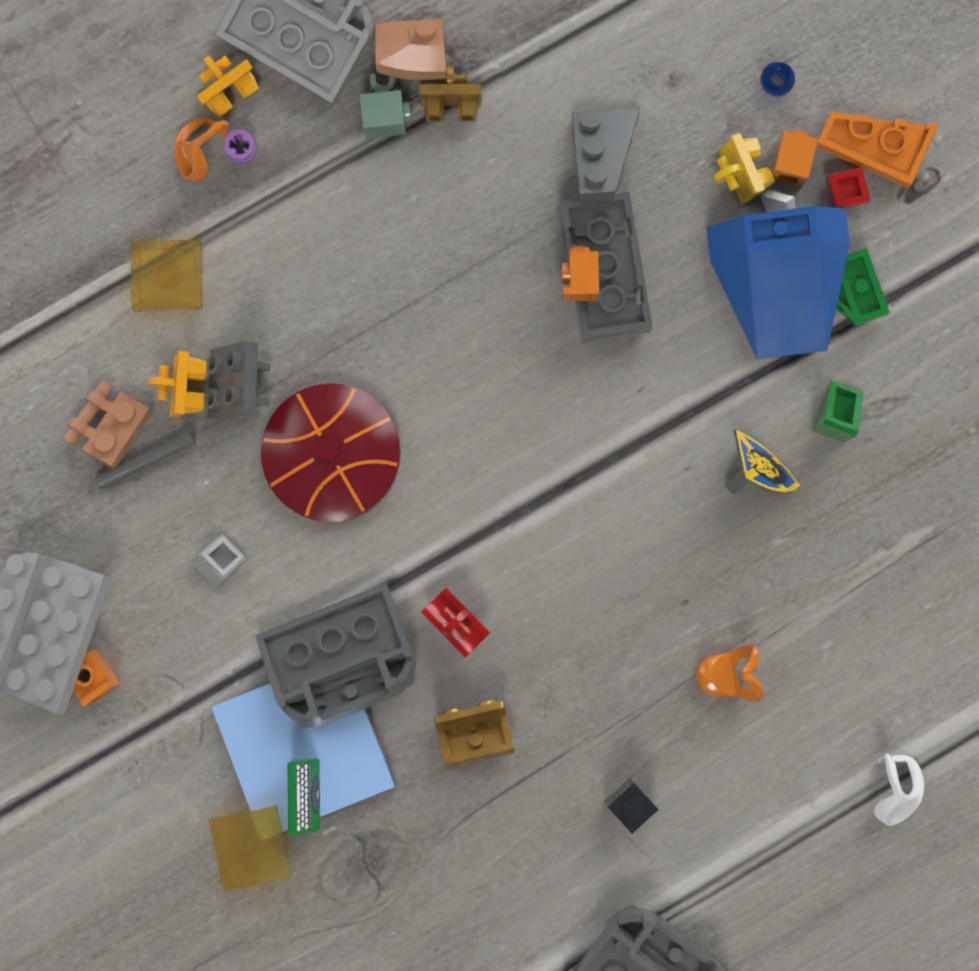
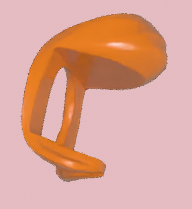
[174,117,229,182]
[695,645,764,701]

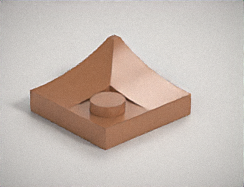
[374,18,447,81]

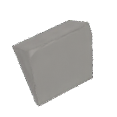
[194,534,247,588]

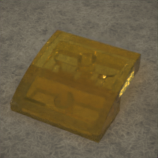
[209,805,292,890]

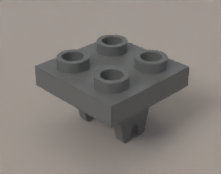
[205,341,270,420]

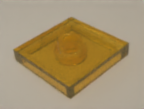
[131,240,203,312]

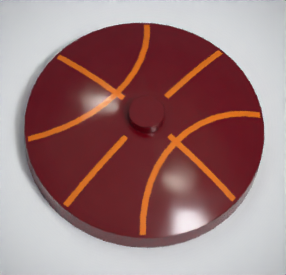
[261,383,401,523]

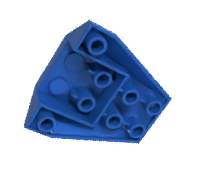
[706,206,850,360]

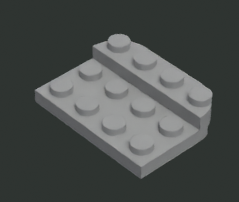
[215,0,375,105]
[0,552,112,714]

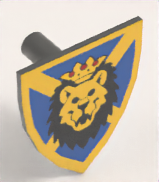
[726,429,801,494]

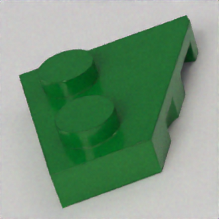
[836,248,890,326]

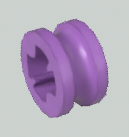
[224,129,257,165]

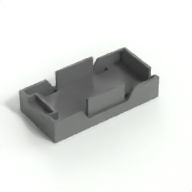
[559,192,652,343]

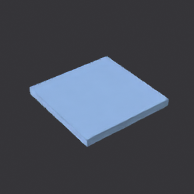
[211,684,395,840]

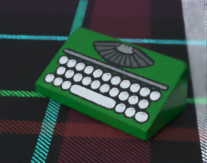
[287,758,320,836]

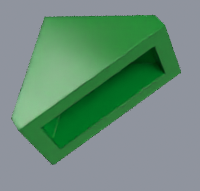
[812,380,863,443]

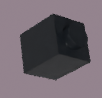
[604,778,659,834]

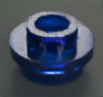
[760,62,795,97]

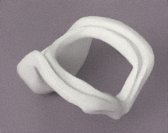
[873,753,924,826]

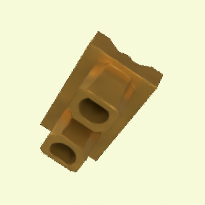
[419,65,482,122]

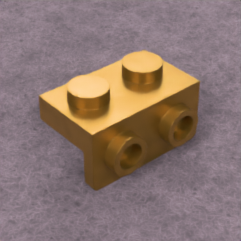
[434,700,515,769]

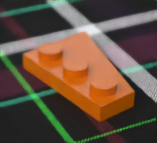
[816,112,939,189]

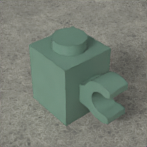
[360,73,412,139]

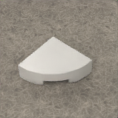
[761,189,796,212]

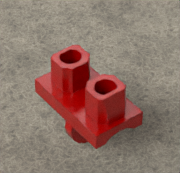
[421,587,490,658]

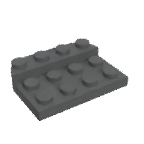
[255,583,416,728]
[573,905,727,971]

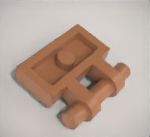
[63,381,152,470]

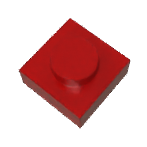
[825,167,871,209]

